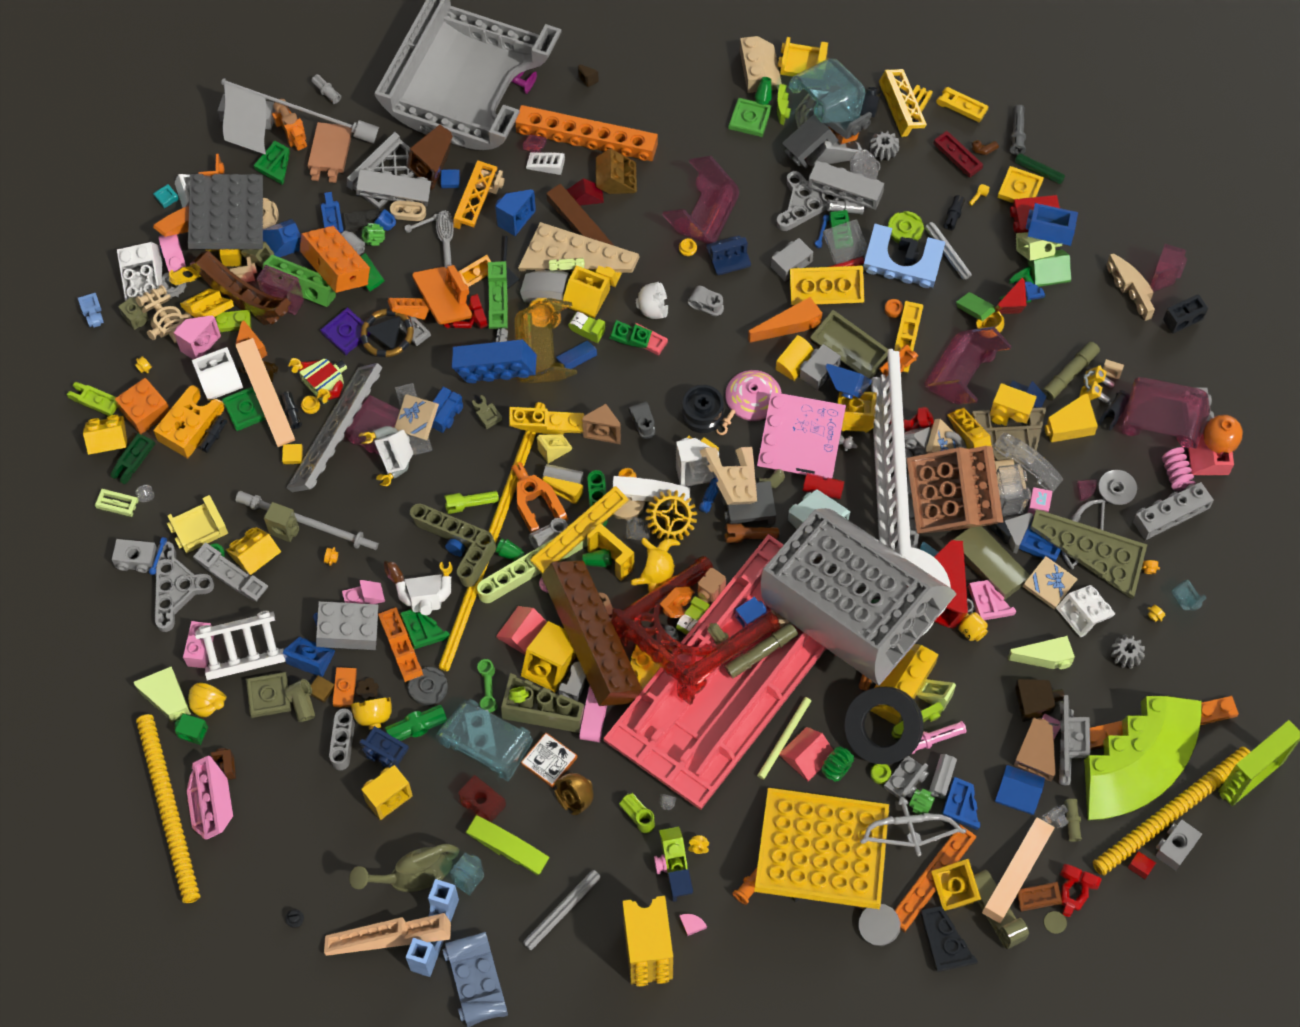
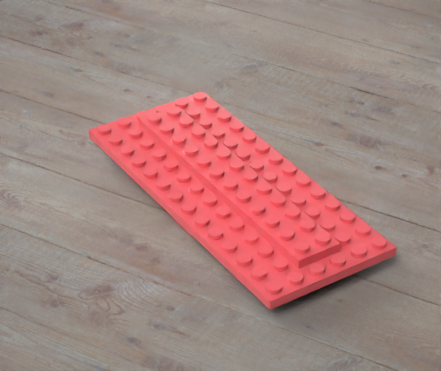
[604,534,827,810]

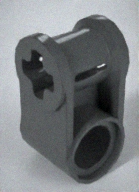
[628,401,655,439]

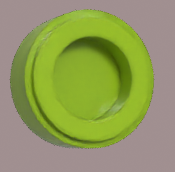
[870,764,891,784]

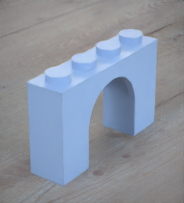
[863,224,945,288]
[406,879,459,977]

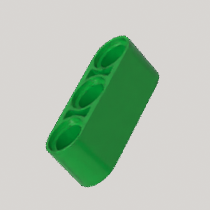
[588,470,608,527]

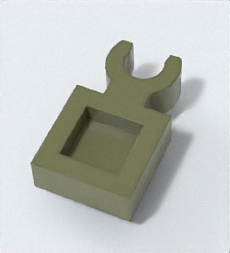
[472,395,502,429]

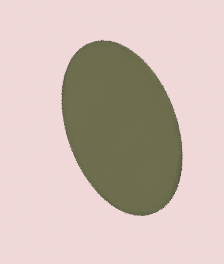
[1044,911,1067,934]

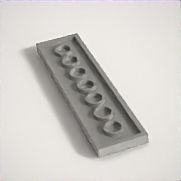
[287,363,382,492]

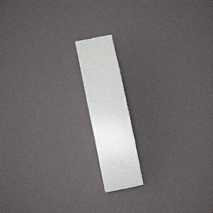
[613,476,690,506]

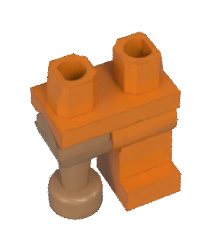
[272,99,307,151]

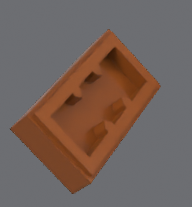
[1017,882,1062,912]

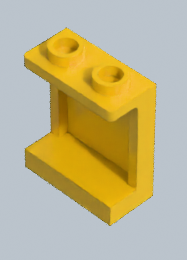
[778,37,828,81]
[587,523,635,581]

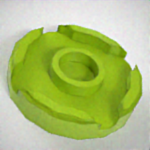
[888,211,924,243]

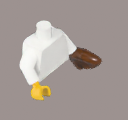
[384,561,453,615]

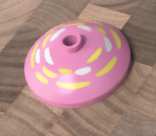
[725,370,781,421]

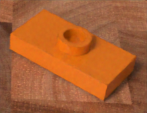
[333,667,357,708]

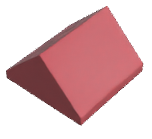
[496,606,547,655]
[779,727,833,781]

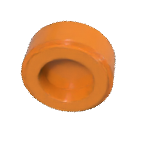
[884,299,903,318]

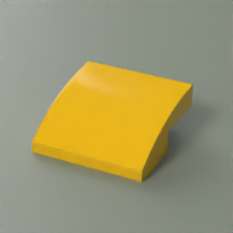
[180,289,234,318]

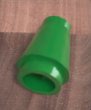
[754,77,772,105]
[495,538,525,561]
[583,548,612,568]

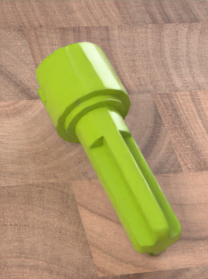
[444,491,499,514]

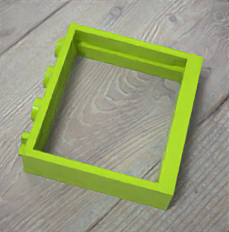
[1218,720,1300,807]

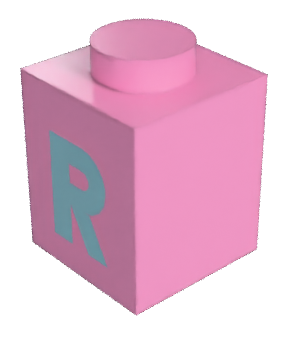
[1028,487,1052,516]

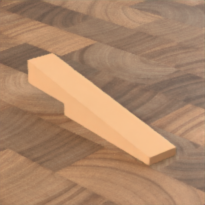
[236,338,295,447]
[982,817,1055,924]
[324,913,451,956]

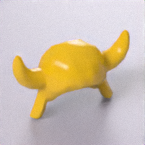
[631,538,680,602]

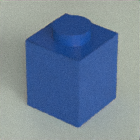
[735,597,767,632]

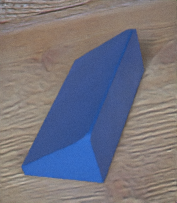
[556,340,597,372]

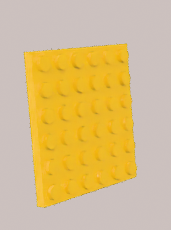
[754,788,889,909]

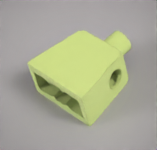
[1016,232,1062,261]

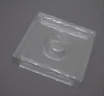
[823,219,868,265]

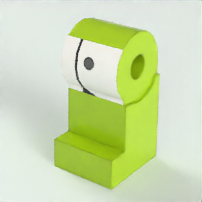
[568,312,605,344]
[676,596,710,635]

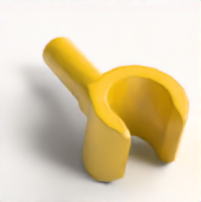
[969,184,990,206]

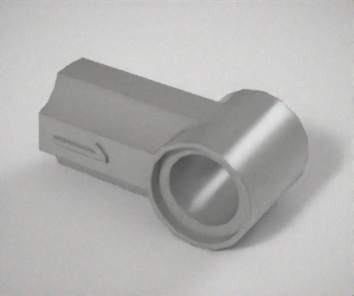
[529,518,568,549]

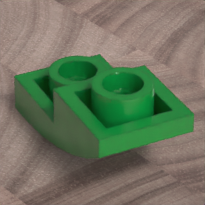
[361,253,385,291]
[609,320,652,348]

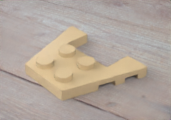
[700,447,757,505]

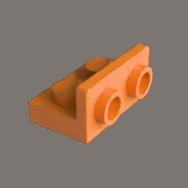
[660,587,695,618]

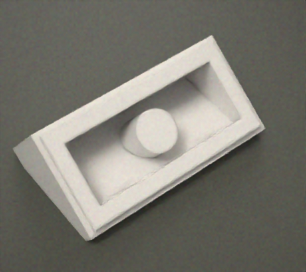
[175,174,190,208]

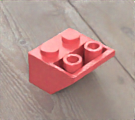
[1187,434,1234,475]

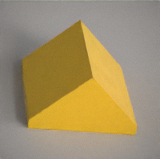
[931,859,981,911]

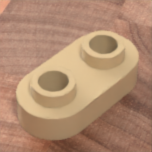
[390,200,426,221]

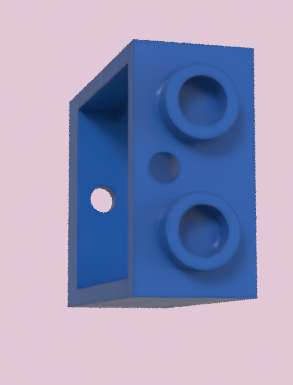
[1025,203,1078,246]

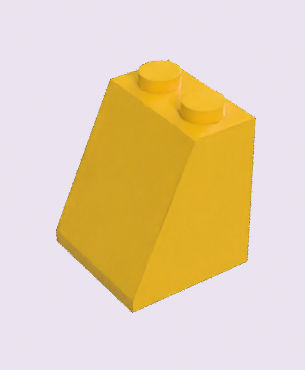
[521,621,577,693]

